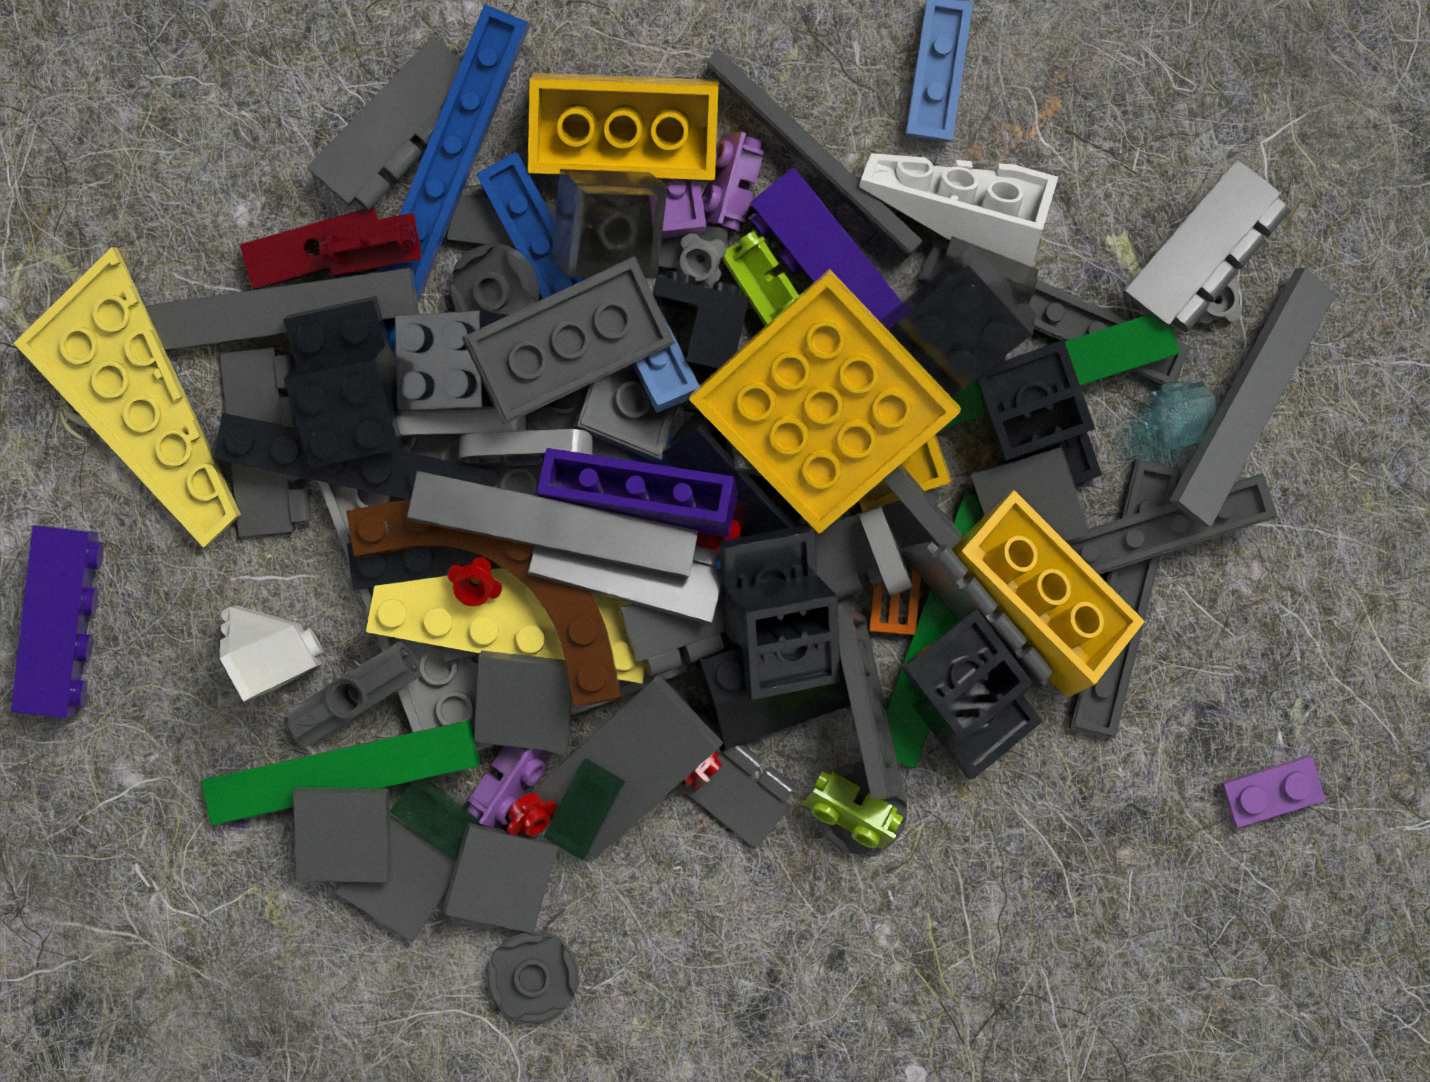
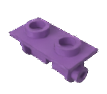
[702,132,764,232]
[467,746,551,830]

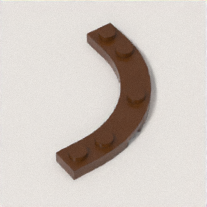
[346,499,622,708]

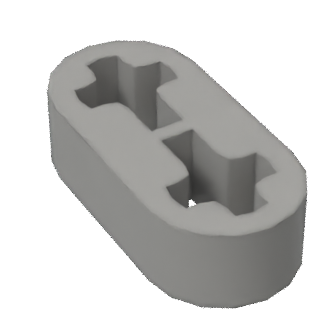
[859,506,913,596]

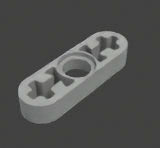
[395,409,526,436]
[458,429,593,467]

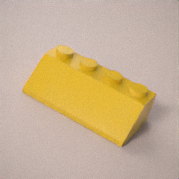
[528,73,719,180]
[952,490,1145,698]

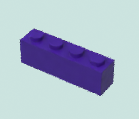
[748,167,902,321]
[537,448,738,538]
[11,525,104,718]

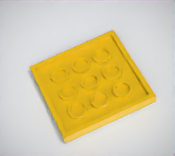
[689,269,961,534]

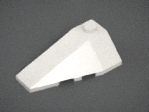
[859,153,1058,274]

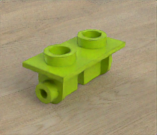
[721,231,800,326]
[802,770,903,850]

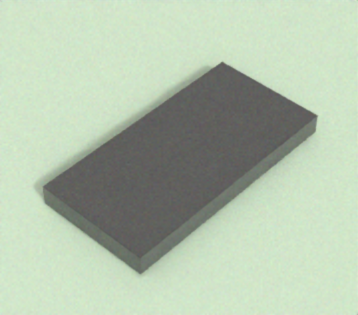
[462,257,675,425]
[838,609,904,799]
[532,674,723,858]

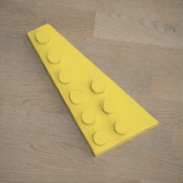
[14,247,241,548]
[366,568,646,684]

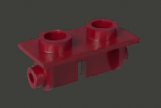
[319,213,422,276]

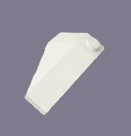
[220,606,323,702]

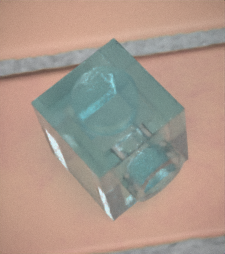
[1144,381,1217,450]

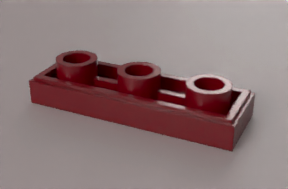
[240,206,379,290]

